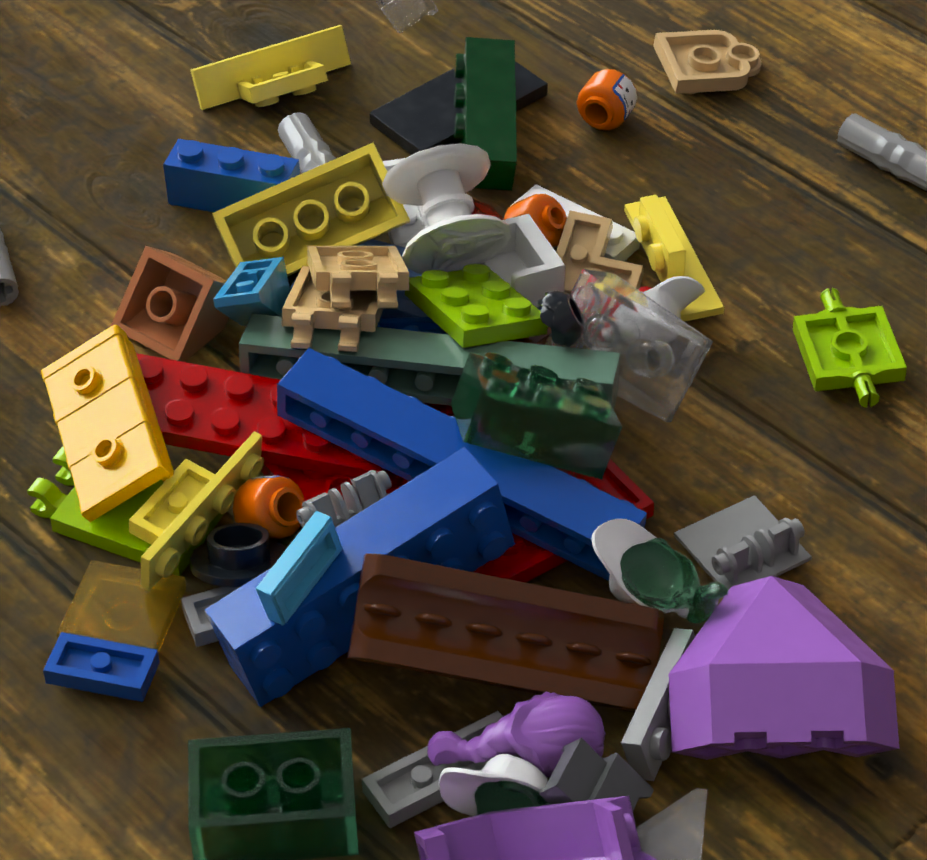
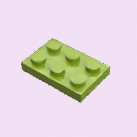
[405,264,548,348]

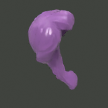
[427,692,605,778]

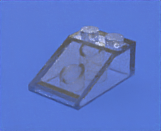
[545,269,713,422]

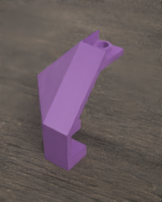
[668,576,899,760]
[414,796,656,860]

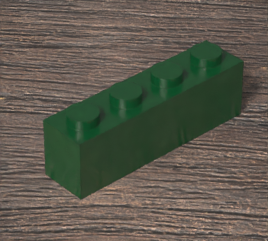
[454,37,517,191]

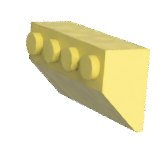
[212,142,410,276]

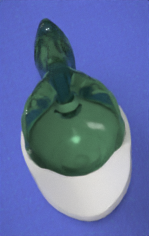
[591,519,728,623]
[439,754,550,816]

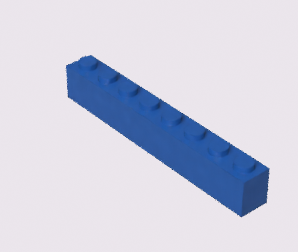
[277,348,647,581]

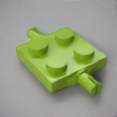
[793,288,907,407]

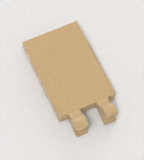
[307,246,409,309]
[282,266,383,352]

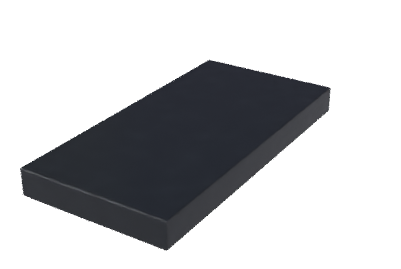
[370,61,548,155]

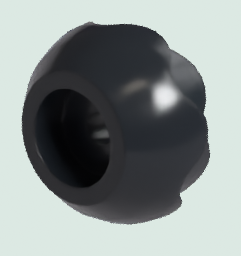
[537,291,585,347]

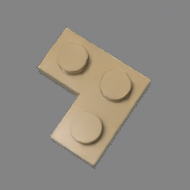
[556,210,644,304]

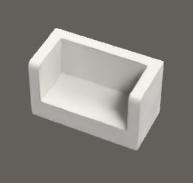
[481,214,565,307]

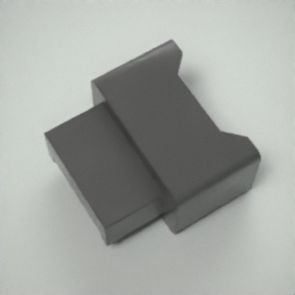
[539,738,654,810]

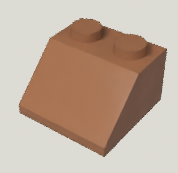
[110,246,229,362]

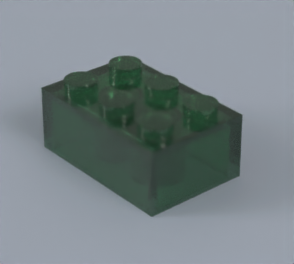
[451,352,622,479]
[188,728,359,860]

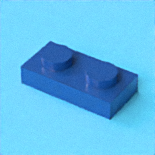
[43,632,160,702]

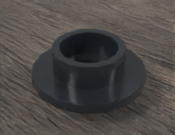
[190,523,286,587]

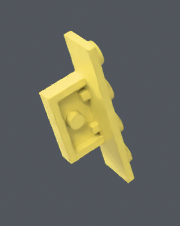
[190,25,351,110]
[624,194,724,322]
[129,431,264,592]

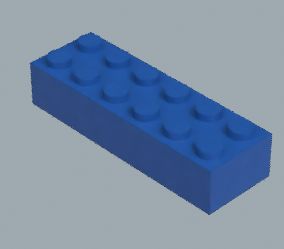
[204,447,515,707]

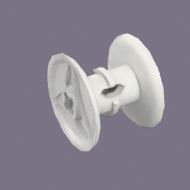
[382,143,512,274]

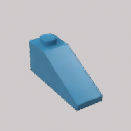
[213,256,290,326]

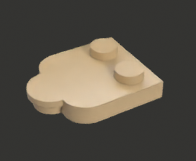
[653,30,762,94]

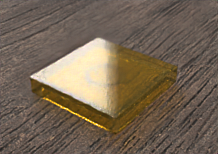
[56,560,187,653]

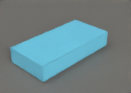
[256,511,342,626]

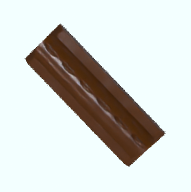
[347,553,665,713]

